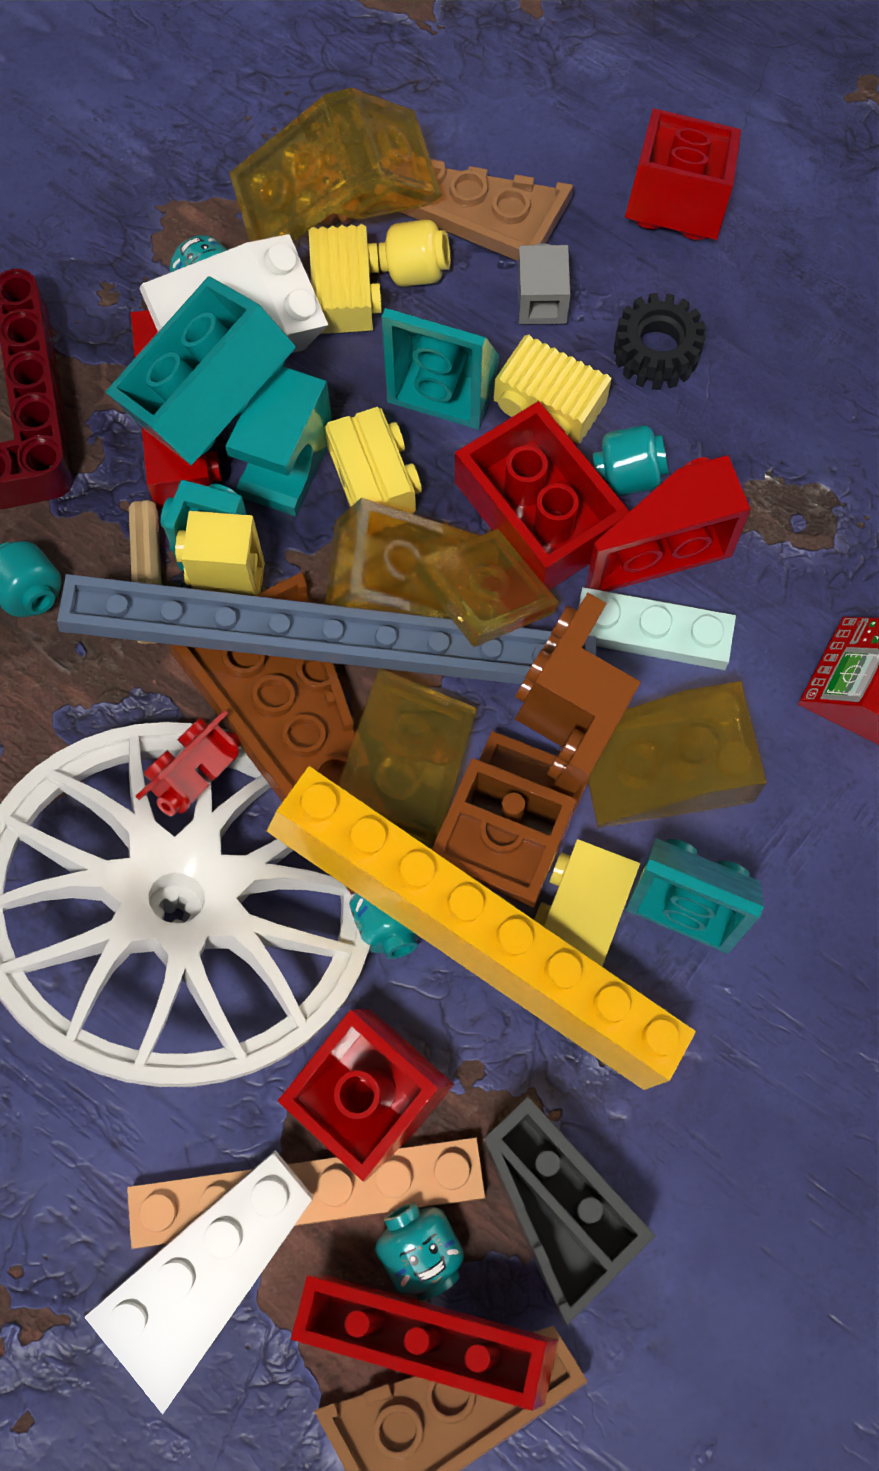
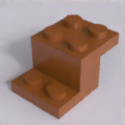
[515,592,641,797]
[432,731,591,908]

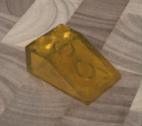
[325,498,498,624]
[588,681,767,828]

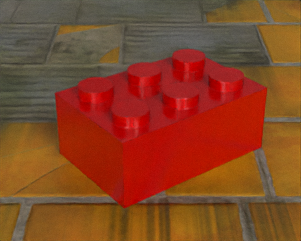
[454,401,630,593]

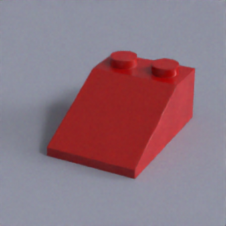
[625,108,741,240]
[585,455,751,592]

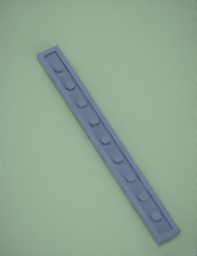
[57,574,596,684]

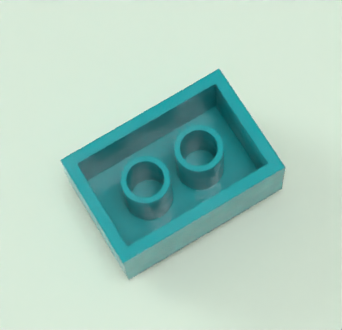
[105,275,296,466]

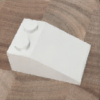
[139,234,328,353]

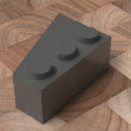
[483,1097,656,1325]

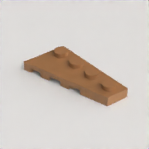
[314,1325,588,1471]

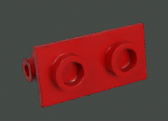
[135,710,241,816]

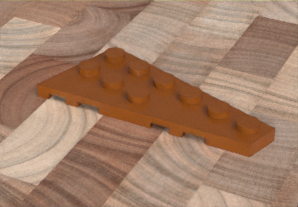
[170,572,386,895]

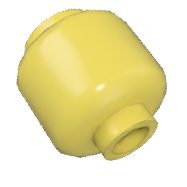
[378,220,451,287]

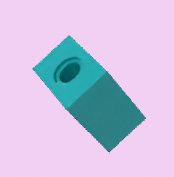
[225,366,332,517]

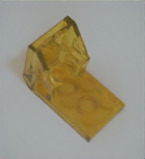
[229,88,442,242]

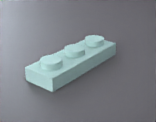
[578,587,736,670]

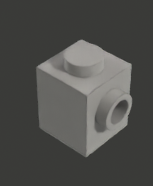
[517,243,570,324]

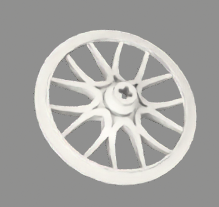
[0,722,370,1087]

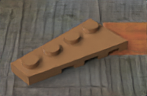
[364,151,574,261]

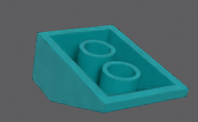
[382,308,499,430]
[625,838,764,954]

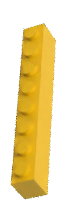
[266,766,696,1090]

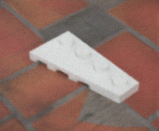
[85,1150,313,1414]

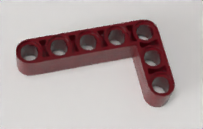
[0,268,74,510]

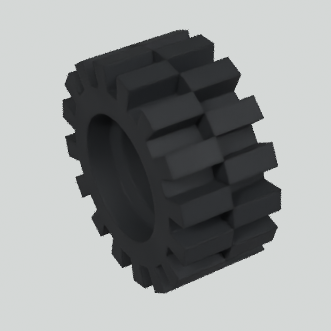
[613,293,706,390]

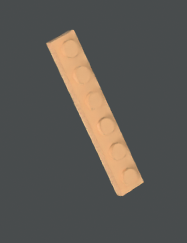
[127,1138,485,1249]

